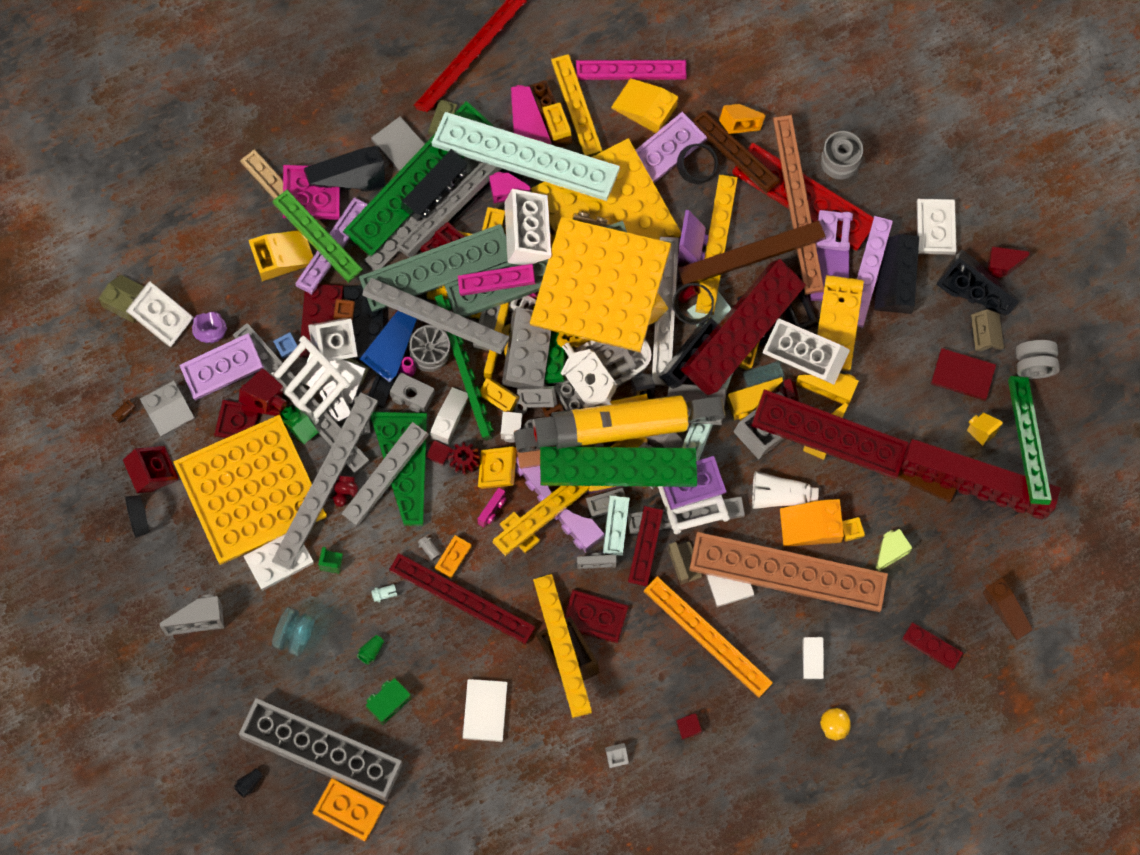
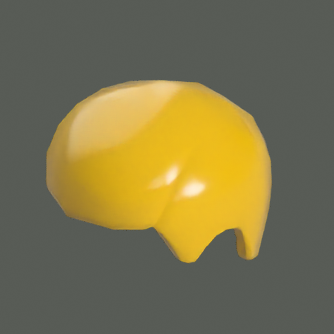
[820,708,851,741]

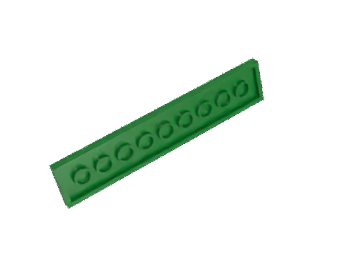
[343,101,494,257]

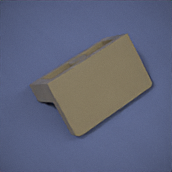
[971,309,1004,352]
[668,542,702,585]

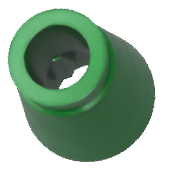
[357,635,384,665]

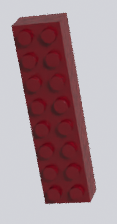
[680,259,806,396]
[900,439,1061,519]

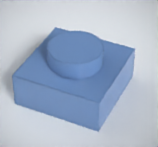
[273,332,297,359]

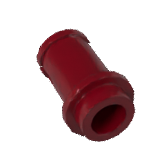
[678,285,700,303]

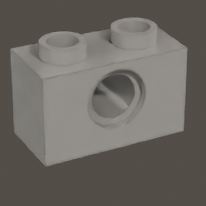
[390,372,435,413]

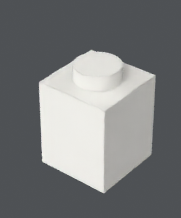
[501,412,522,443]

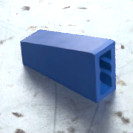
[360,311,417,382]

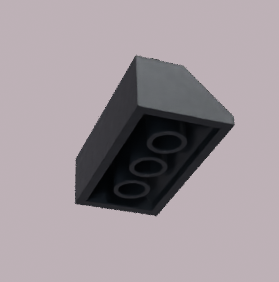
[874,234,919,314]

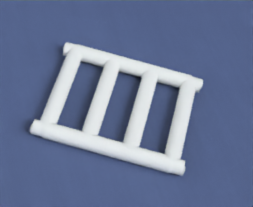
[270,336,350,425]
[658,487,730,534]

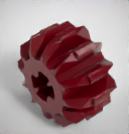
[447,441,480,475]

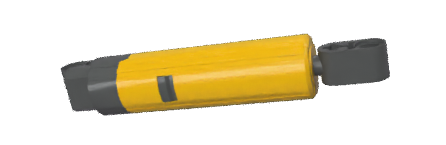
[514,395,726,453]

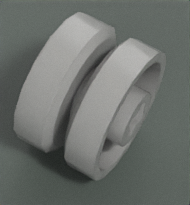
[1015,340,1060,379]

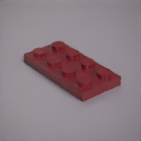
[299,285,343,358]

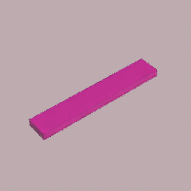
[576,60,686,80]

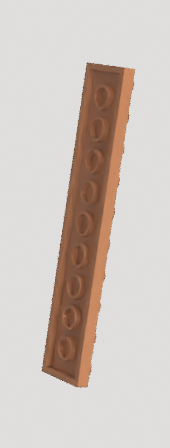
[689,532,888,612]

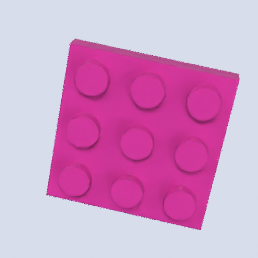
[283,165,339,220]

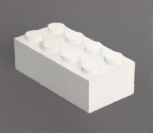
[763,318,850,385]

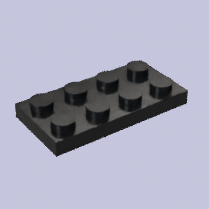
[344,286,383,360]

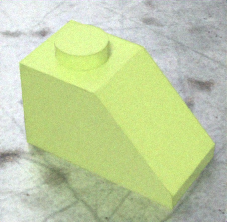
[875,529,912,572]

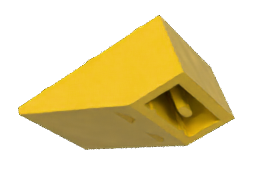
[248,231,313,281]

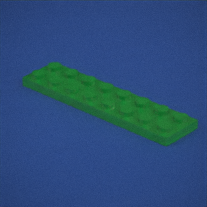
[540,447,697,487]

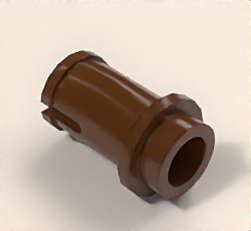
[111,400,136,424]

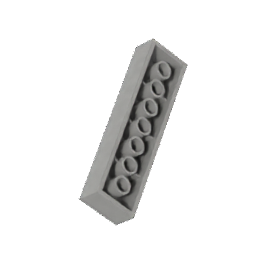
[239,698,403,801]

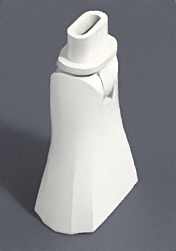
[752,471,819,509]

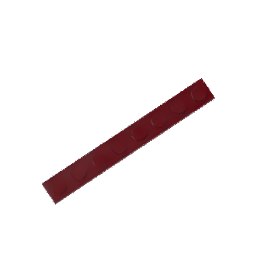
[389,553,535,645]

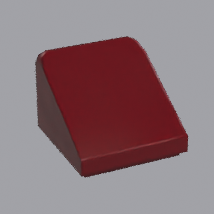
[676,713,702,740]

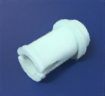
[371,584,397,603]

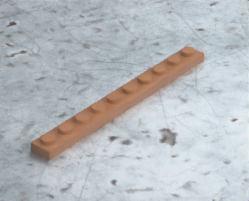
[773,115,824,295]

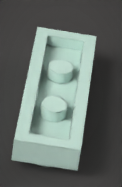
[603,495,629,556]

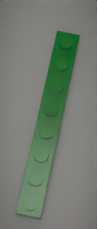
[435,294,494,441]
[1008,376,1052,505]

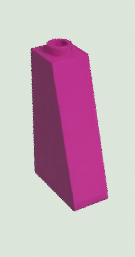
[511,85,552,145]

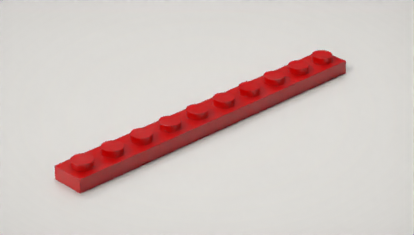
[414,0,527,112]

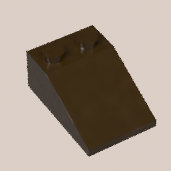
[536,616,600,689]

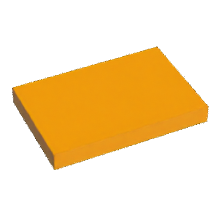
[312,778,385,842]

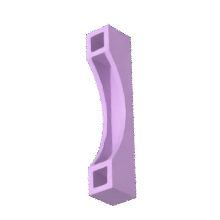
[515,457,604,553]

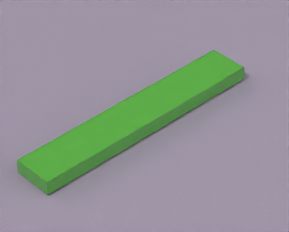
[273,190,363,283]

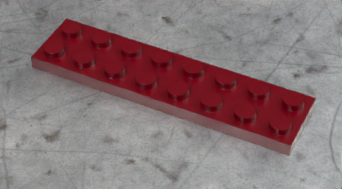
[751,389,909,479]

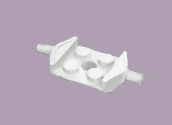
[561,343,617,408]

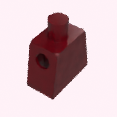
[238,368,287,413]

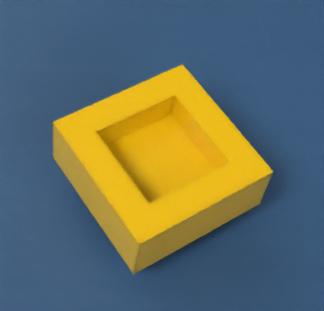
[842,517,865,542]

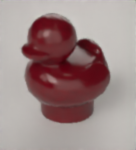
[331,476,359,507]

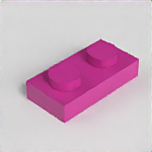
[477,488,506,528]

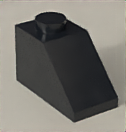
[631,373,655,399]

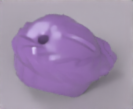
[192,312,227,343]

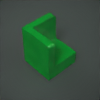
[318,546,343,574]

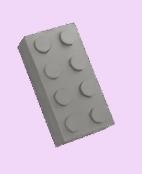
[502,307,551,388]

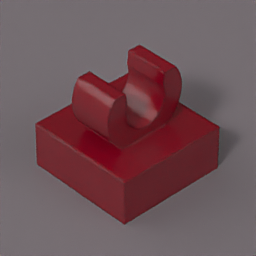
[777,378,800,401]

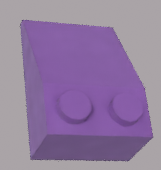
[677,210,708,266]

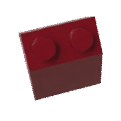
[123,446,179,493]

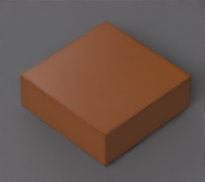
[334,299,355,321]

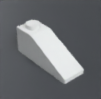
[430,387,469,446]

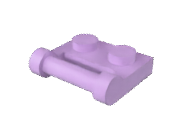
[816,210,853,251]

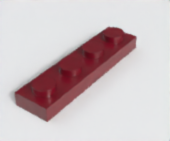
[628,506,663,587]

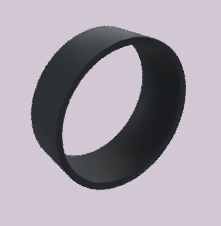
[677,144,718,184]
[672,283,714,325]
[125,495,149,538]

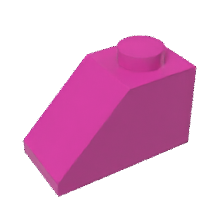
[489,172,530,203]

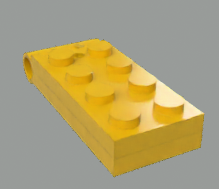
[817,275,864,372]

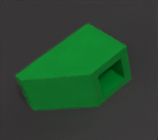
[280,405,319,444]

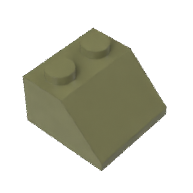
[99,275,144,324]

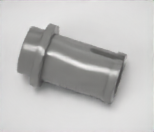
[418,535,441,561]

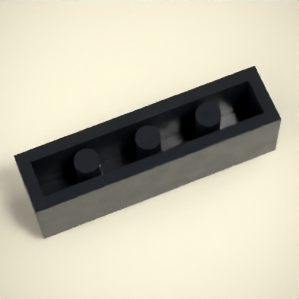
[401,149,468,222]
[658,317,718,389]

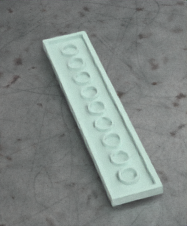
[432,112,620,201]

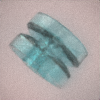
[272,607,315,657]

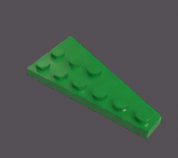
[371,412,427,526]

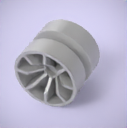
[821,131,863,179]
[409,325,450,372]

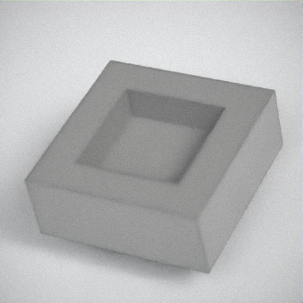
[605,743,629,768]

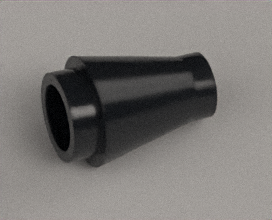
[233,768,263,798]

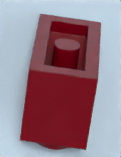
[987,246,1029,278]

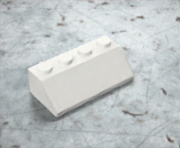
[504,189,551,265]

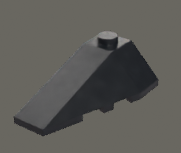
[304,145,386,192]
[936,249,1020,315]

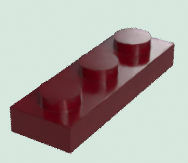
[902,622,963,671]

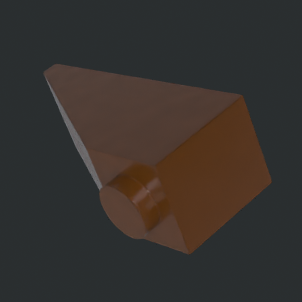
[982,577,1033,641]

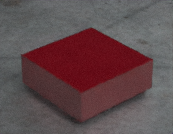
[426,440,452,466]

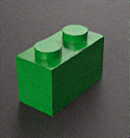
[366,678,412,725]

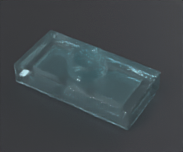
[743,361,785,388]

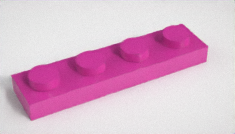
[458,264,536,296]

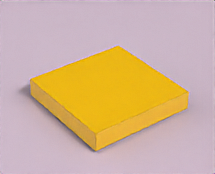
[478,447,517,489]

